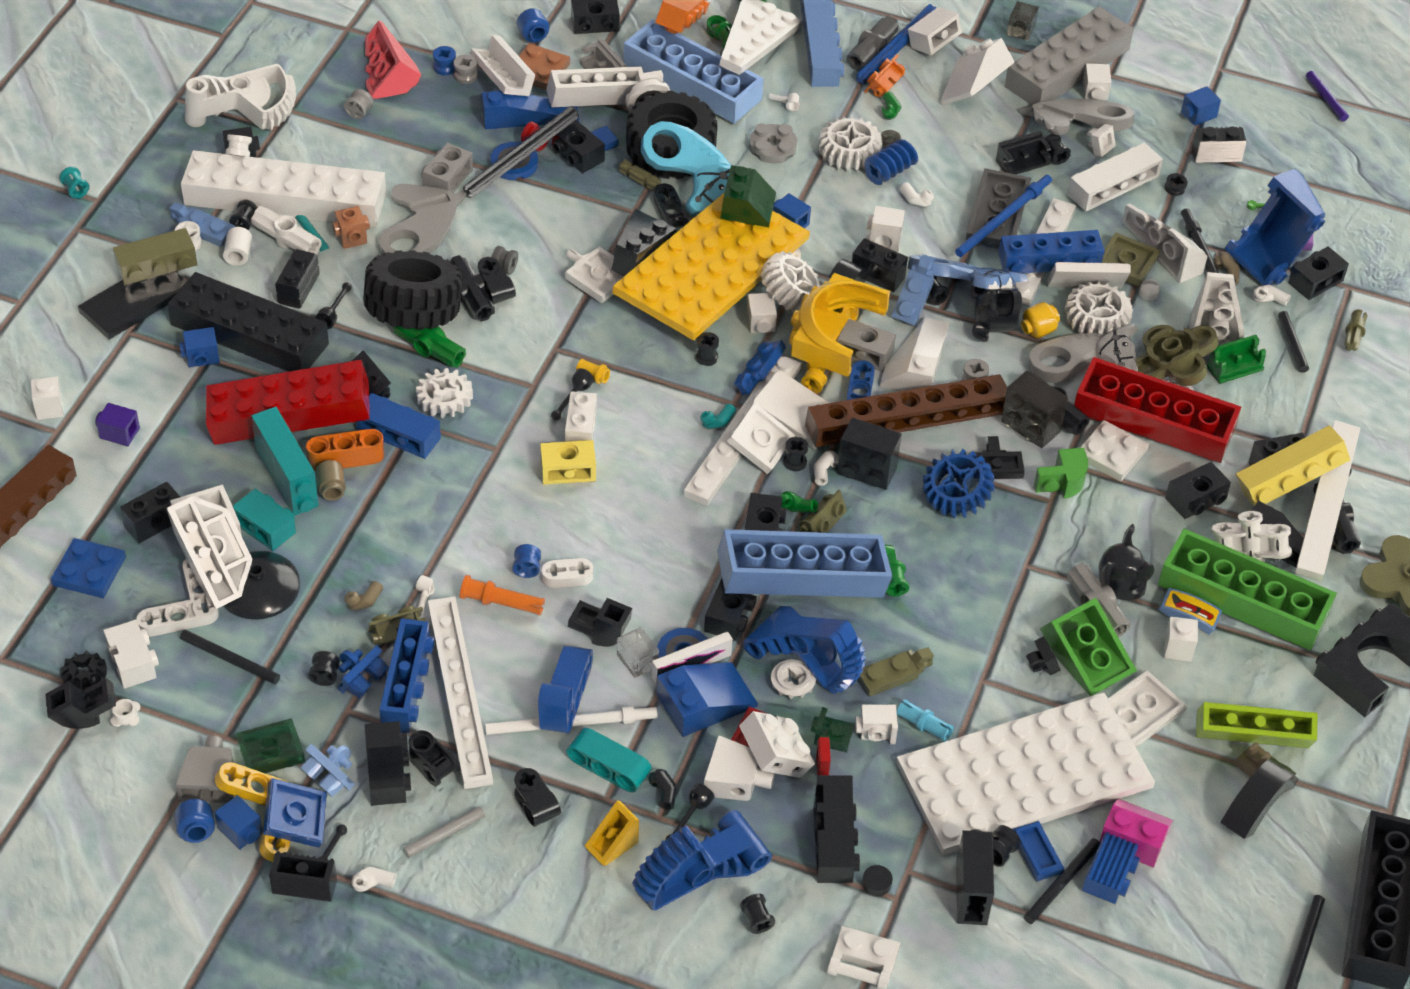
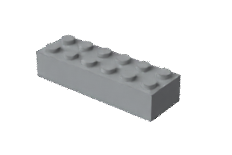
[1005,6,1134,105]

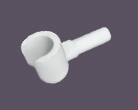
[769,93,800,112]
[416,575,435,614]

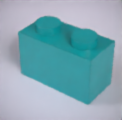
[232,488,296,552]

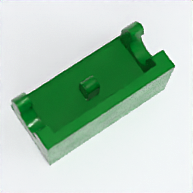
[1207,334,1266,384]

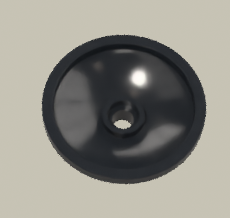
[223,551,300,620]

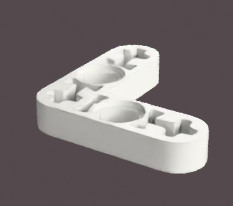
[137,558,219,637]

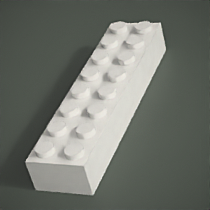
[181,150,386,227]

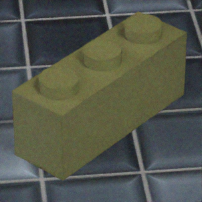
[113,228,198,285]

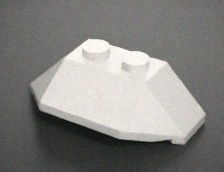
[166,496,252,609]

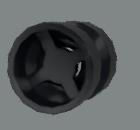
[993,825,1021,867]

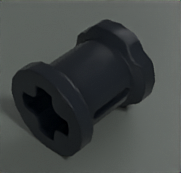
[1045,134,1071,165]
[229,199,258,231]
[928,276,950,306]
[696,332,719,366]
[783,437,808,472]
[739,893,775,934]

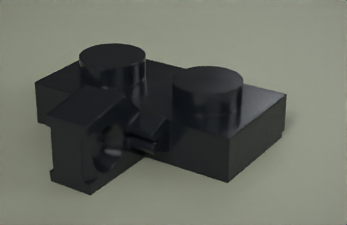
[969,436,1025,479]

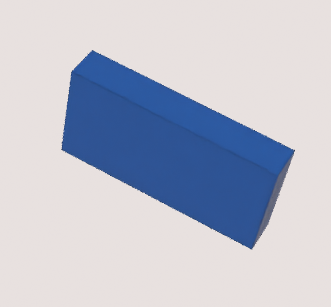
[1013,821,1064,882]

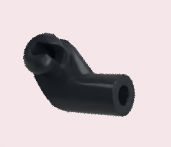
[648,769,677,810]

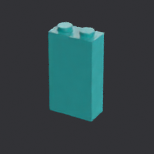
[251,407,319,516]

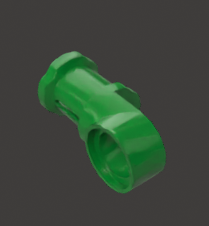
[706,15,732,48]
[885,545,909,597]

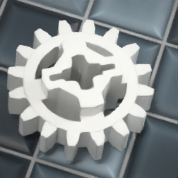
[416,368,473,418]

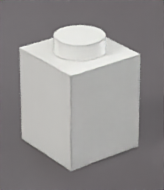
[1083,63,1111,100]
[747,293,777,333]
[31,376,64,420]
[1164,617,1198,662]

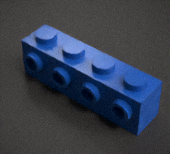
[998,230,1105,274]
[379,619,434,733]

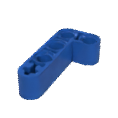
[538,645,593,734]

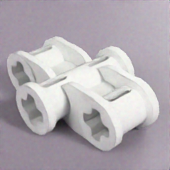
[1212,511,1292,562]

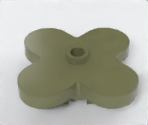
[1136,325,1219,386]
[1360,535,1410,617]

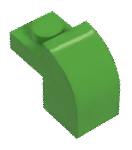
[1034,448,1088,499]

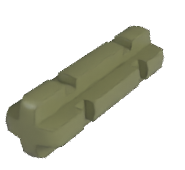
[619,159,661,191]

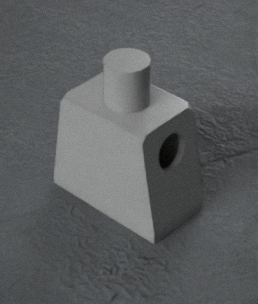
[176,736,235,803]

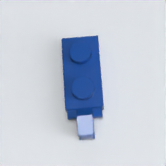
[734,340,786,395]

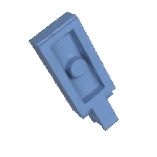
[169,202,235,247]
[891,254,935,326]

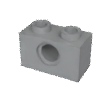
[837,319,896,372]

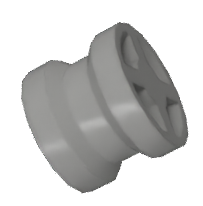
[454,55,477,84]
[344,89,374,119]
[962,359,989,380]

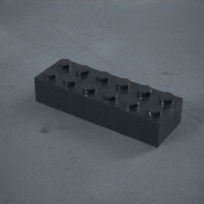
[167,272,329,372]
[1341,810,1410,989]

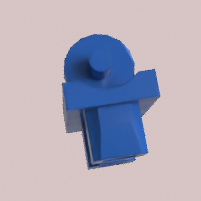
[337,645,389,699]

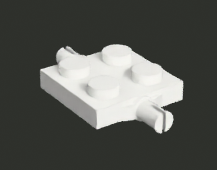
[565,246,624,303]

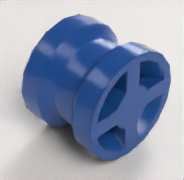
[433,46,456,75]
[512,544,541,578]

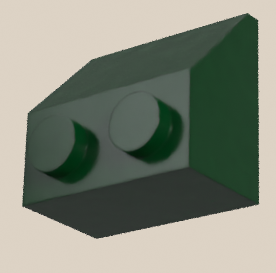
[720,165,776,228]

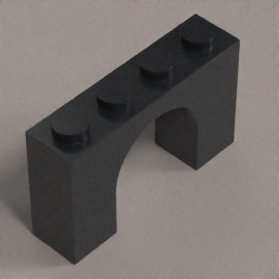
[1313,603,1410,718]

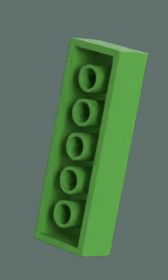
[1158,529,1337,651]

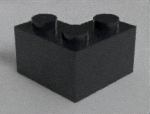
[364,721,411,806]

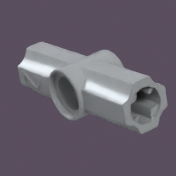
[1067,563,1130,638]

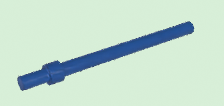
[955,174,1052,257]

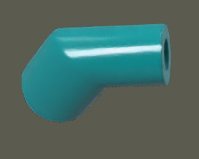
[700,404,736,429]

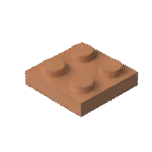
[519,43,570,90]

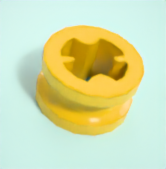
[801,368,827,394]

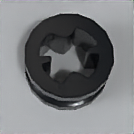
[1164,173,1188,196]

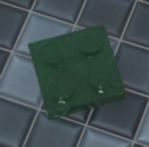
[235,718,306,774]

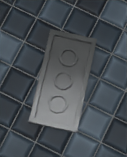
[965,168,1031,247]

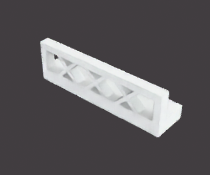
[470,35,535,96]

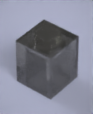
[1007,1,1039,41]

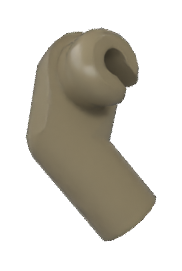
[1214,253,1239,285]
[344,581,383,611]

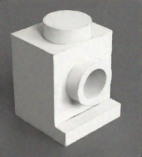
[855,705,898,745]

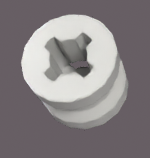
[225,134,252,157]
[175,221,202,251]

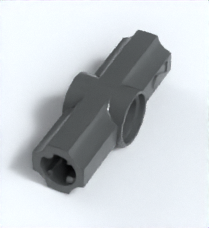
[847,15,899,71]

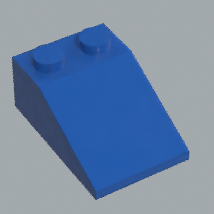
[657,662,758,737]

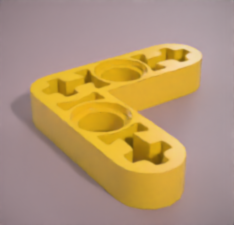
[215,762,291,862]

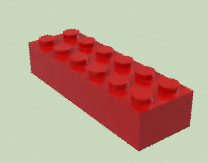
[1074,357,1242,463]
[206,360,370,445]

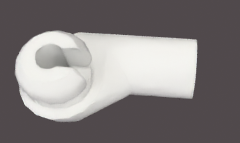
[900,183,934,207]
[1253,285,1291,306]
[814,451,839,486]
[351,867,397,892]

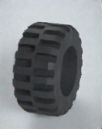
[626,91,717,179]
[363,250,463,330]

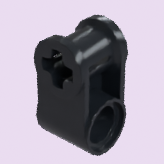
[477,257,516,305]
[409,730,460,787]
[514,768,561,827]

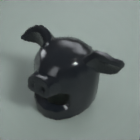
[971,285,1022,342]
[1099,524,1155,600]

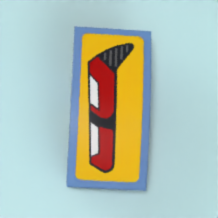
[1158,588,1223,635]

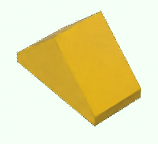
[585,801,639,866]

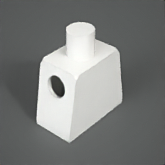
[704,736,775,801]

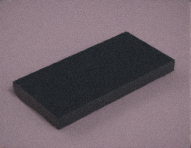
[78,271,187,340]

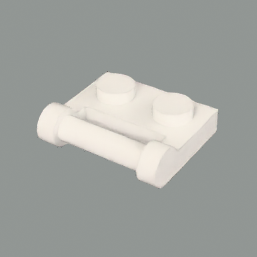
[827,926,900,989]

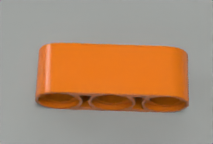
[306,429,385,471]

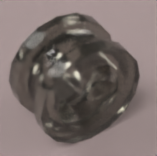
[881,130,901,149]

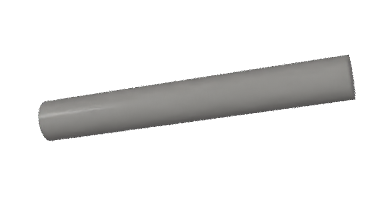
[403,806,485,858]

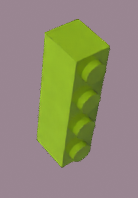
[1196,702,1318,749]

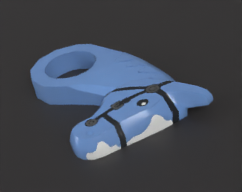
[907,255,1028,289]

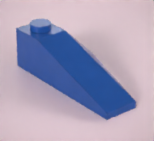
[480,91,579,130]

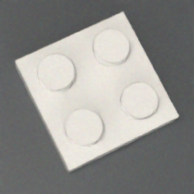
[727,403,795,474]
[1080,420,1149,482]

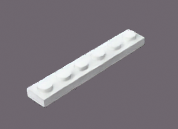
[1011,198,1076,307]

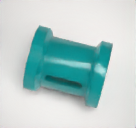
[59,166,90,199]

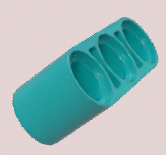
[566,727,652,793]

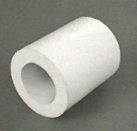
[223,227,252,266]

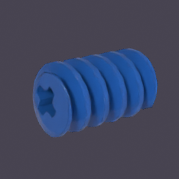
[864,139,918,185]

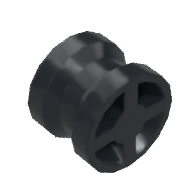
[308,651,340,686]

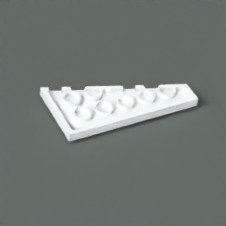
[719,0,803,75]

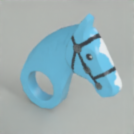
[641,121,731,218]

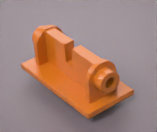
[864,54,905,97]

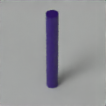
[1306,71,1349,121]

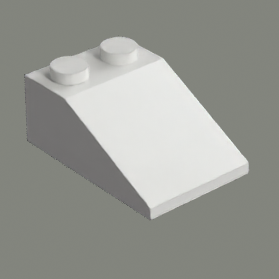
[940,38,1014,105]

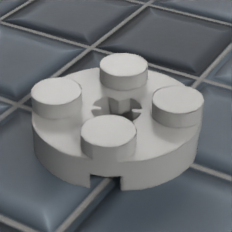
[749,123,797,163]

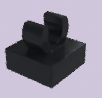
[1026,636,1061,675]

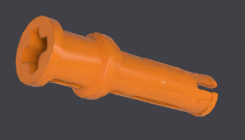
[460,575,545,616]

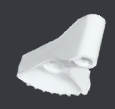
[185,64,296,131]

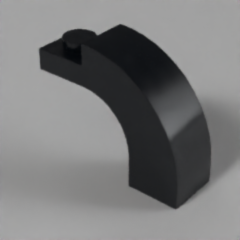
[1220,757,1299,839]

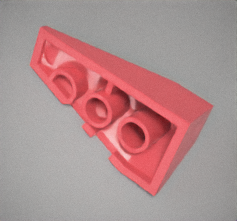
[365,20,421,99]

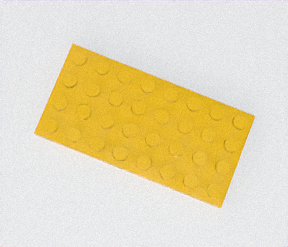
[612,193,810,341]

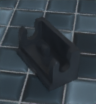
[996,131,1051,175]

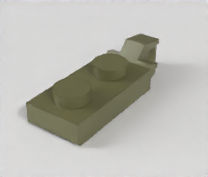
[858,647,934,697]

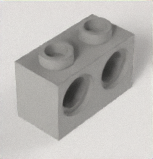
[421,143,473,193]

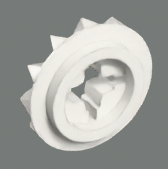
[771,659,816,699]

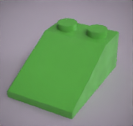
[1040,598,1137,697]

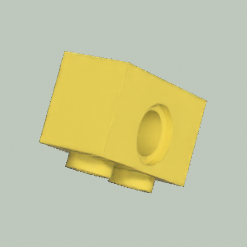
[540,440,596,485]

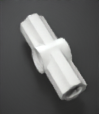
[251,206,321,255]

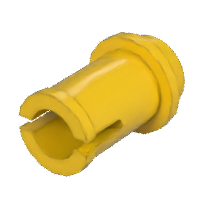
[576,359,610,384]

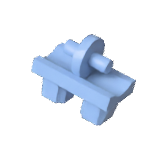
[300,743,355,797]

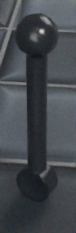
[321,824,347,859]

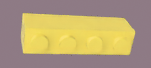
[1236,425,1350,506]

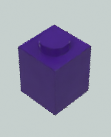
[95,403,140,447]

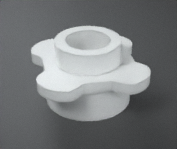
[110,699,140,727]

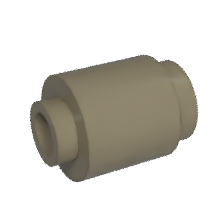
[316,460,346,501]

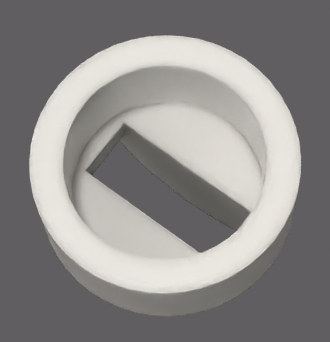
[1139,279,1160,301]

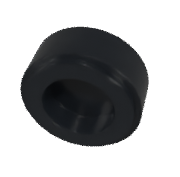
[862,865,893,896]

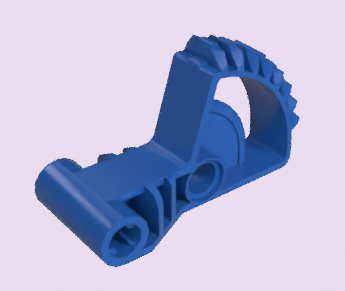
[743,606,866,694]
[632,810,772,911]

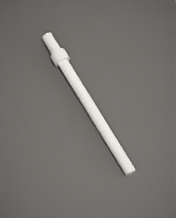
[485,706,657,735]

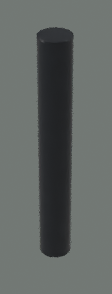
[1278,311,1309,373]

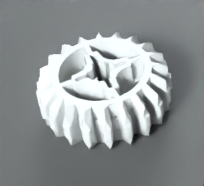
[818,116,882,172]
[760,251,823,313]
[1064,281,1133,334]

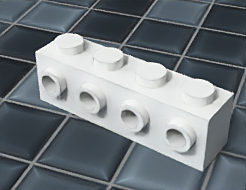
[546,67,643,107]
[1067,142,1163,212]

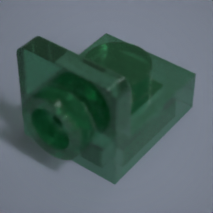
[811,707,854,753]

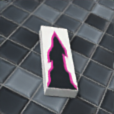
[652,632,733,685]

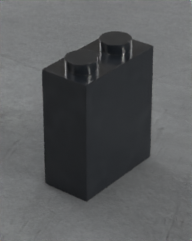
[956,829,994,925]

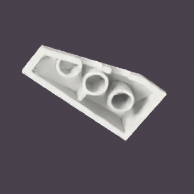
[1122,203,1207,283]
[1189,272,1245,346]
[880,317,950,391]

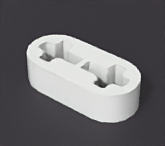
[542,558,593,588]

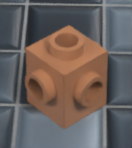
[332,206,370,249]

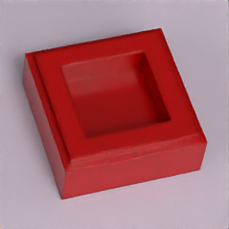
[816,737,831,775]

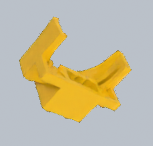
[789,273,890,377]

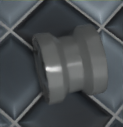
[491,245,518,275]

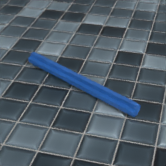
[856,4,937,85]

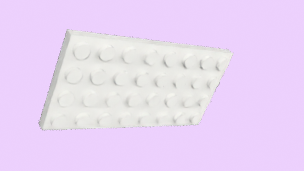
[896,693,1155,856]

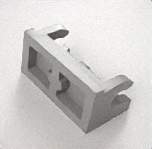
[580,38,626,69]

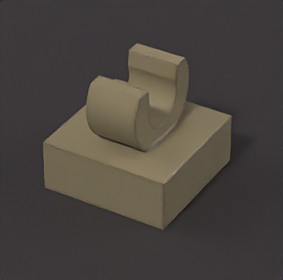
[1235,742,1275,778]

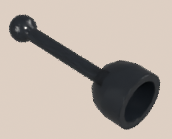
[315,282,352,329]
[551,368,594,421]
[665,783,715,840]

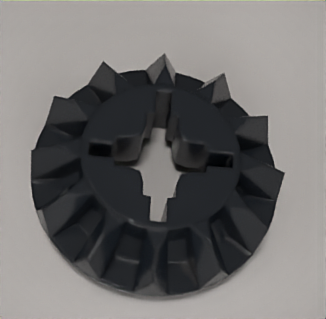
[60,650,107,690]

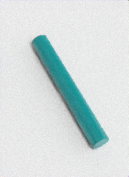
[295,215,329,252]

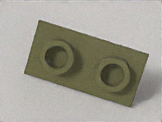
[799,490,847,533]
[367,606,426,645]

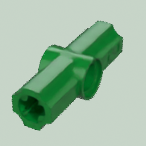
[393,326,466,368]

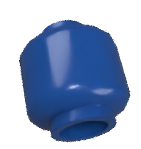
[516,8,550,43]
[174,799,215,843]

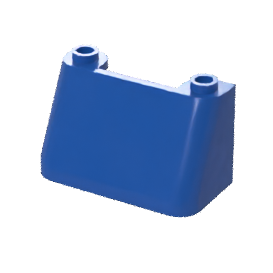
[1224,169,1325,286]

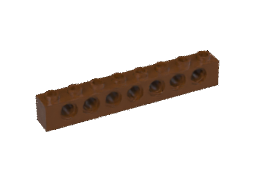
[805,374,1012,447]

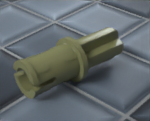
[1344,309,1368,351]

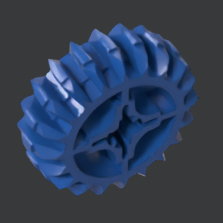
[923,449,995,519]

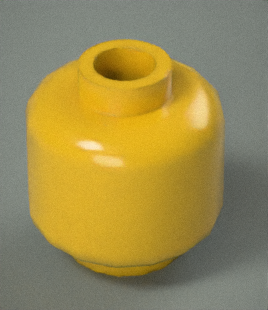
[1021,302,1060,339]

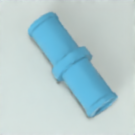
[897,699,954,742]

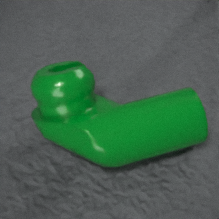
[882,91,902,120]
[779,491,818,513]

